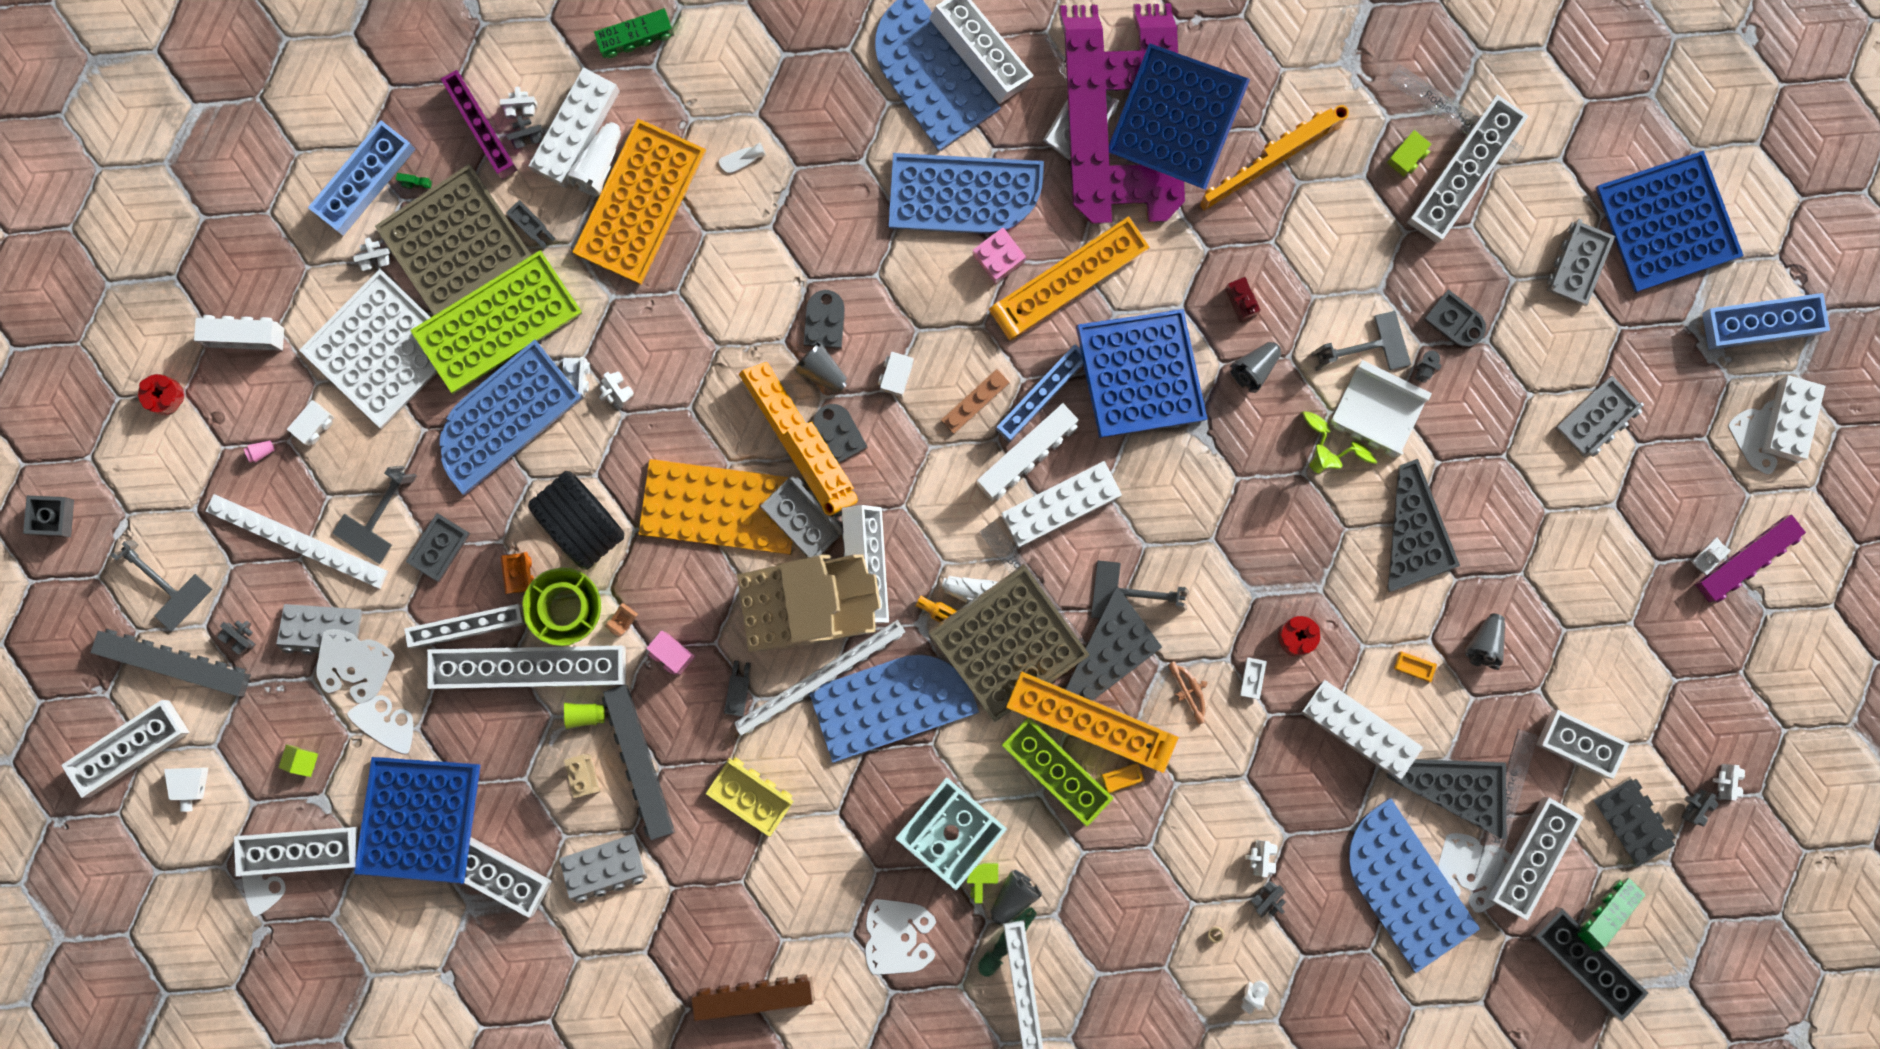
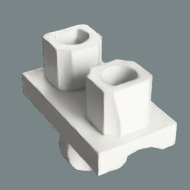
[500,87,538,119]
[353,238,391,271]
[599,371,634,409]
[1691,537,1730,575]
[1713,764,1745,800]
[1245,840,1277,877]
[1241,981,1269,1014]

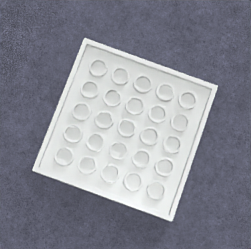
[299,269,437,429]

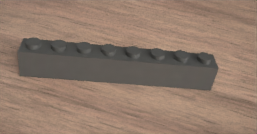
[91,628,251,697]
[602,685,675,840]

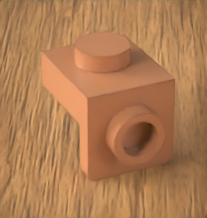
[605,603,638,637]

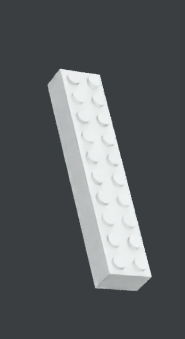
[428,646,626,689]

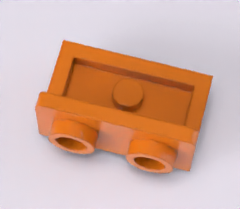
[500,552,534,594]

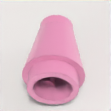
[244,441,275,463]

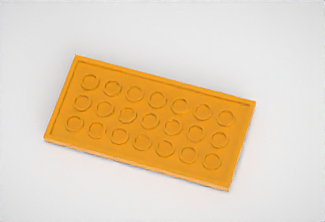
[572,118,706,285]
[639,459,801,555]

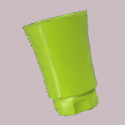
[564,703,605,730]

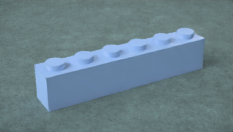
[996,344,1084,443]

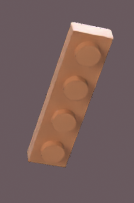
[941,369,1010,434]

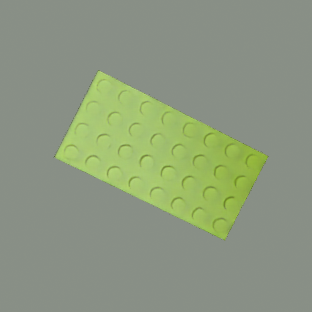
[410,250,583,395]

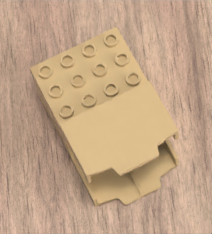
[737,555,881,652]

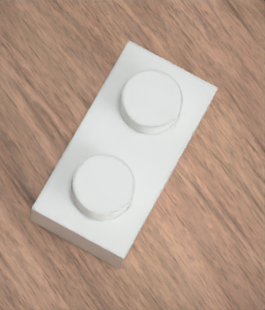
[1240,657,1267,699]

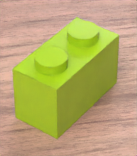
[1387,130,1431,177]

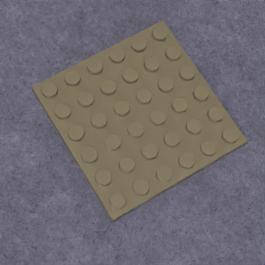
[375,164,532,315]
[928,564,1090,722]

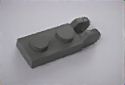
[506,200,556,250]
[724,660,751,717]

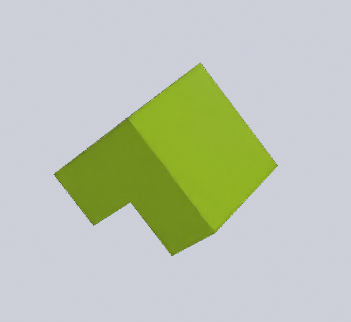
[278,744,318,777]

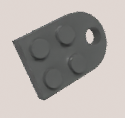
[1424,289,1486,347]
[804,290,845,349]
[814,404,868,464]

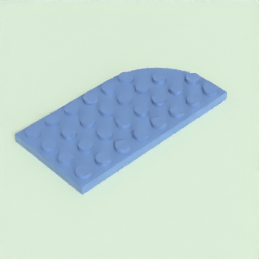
[875,0,1000,151]
[889,153,1044,234]
[440,340,583,495]
[809,655,979,763]
[1348,798,1480,973]

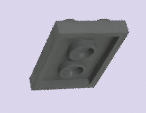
[406,513,471,582]

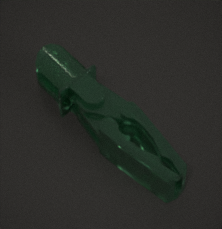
[978,906,1037,977]

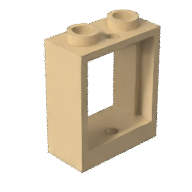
[564,754,600,798]

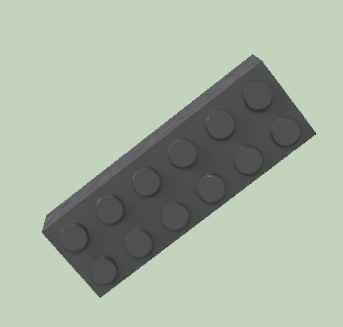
[1529,907,1649,1022]

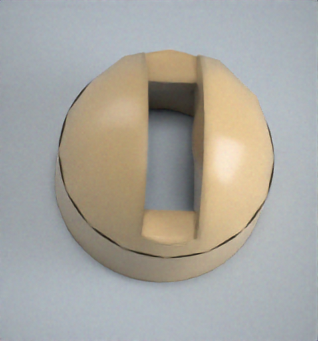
[1208,926,1224,943]

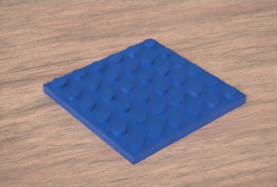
[1109,43,1250,190]
[1595,150,1744,293]
[1076,309,1207,438]
[354,757,481,884]

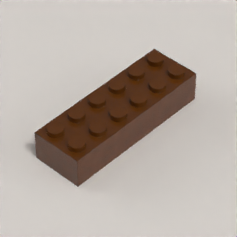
[692,974,815,1021]

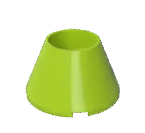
[523,567,601,646]

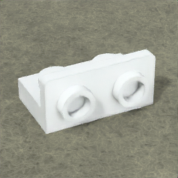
[563,357,590,398]

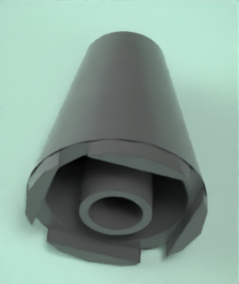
[794,341,847,393]
[1230,342,1281,393]
[990,870,1042,925]

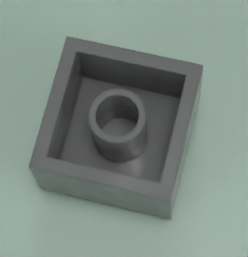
[23,495,74,538]

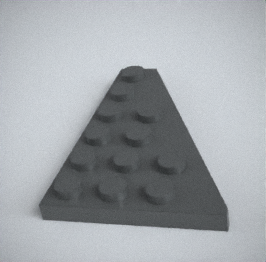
[1387,459,1460,592]
[1065,587,1162,701]
[1387,759,1507,839]

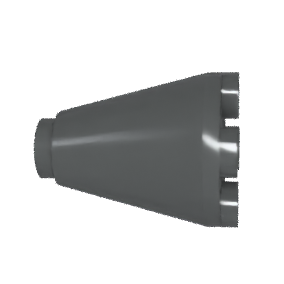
[1465,613,1505,670]

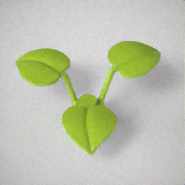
[1300,411,1377,474]

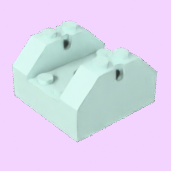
[895,777,1007,890]

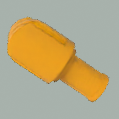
[915,595,958,623]

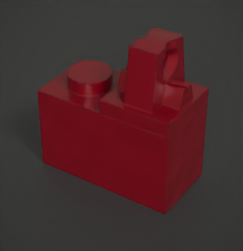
[1225,277,1261,322]

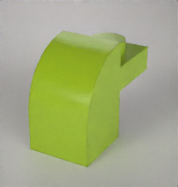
[967,863,998,903]

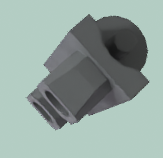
[507,115,543,149]
[1415,350,1442,383]
[217,621,256,655]
[1681,789,1719,826]
[1251,881,1286,918]

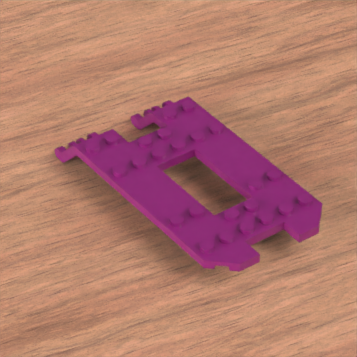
[1059,3,1185,224]

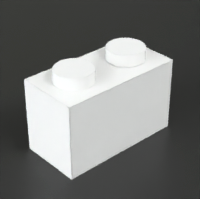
[878,352,914,397]
[287,400,335,446]

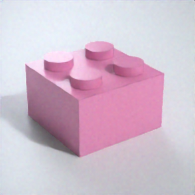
[973,228,1026,284]
[646,630,695,675]

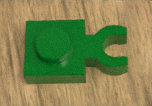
[396,173,432,189]

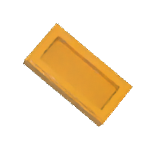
[1393,651,1437,683]
[1102,762,1145,793]

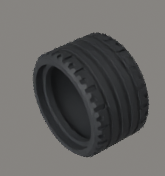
[528,471,624,570]

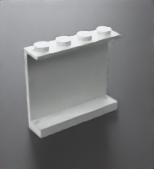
[1330,360,1432,458]

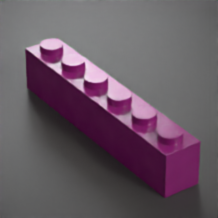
[441,70,518,179]
[1695,514,1806,603]

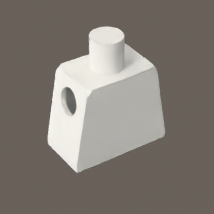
[164,768,208,812]

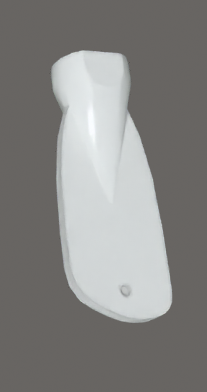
[719,143,766,173]

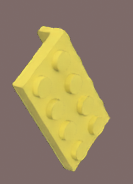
[706,757,794,837]

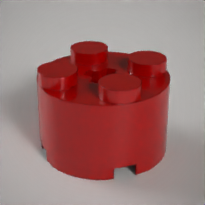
[138,374,184,415]
[1278,616,1320,656]

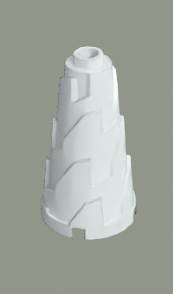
[565,122,621,196]
[942,576,998,603]

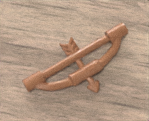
[1168,661,1208,725]

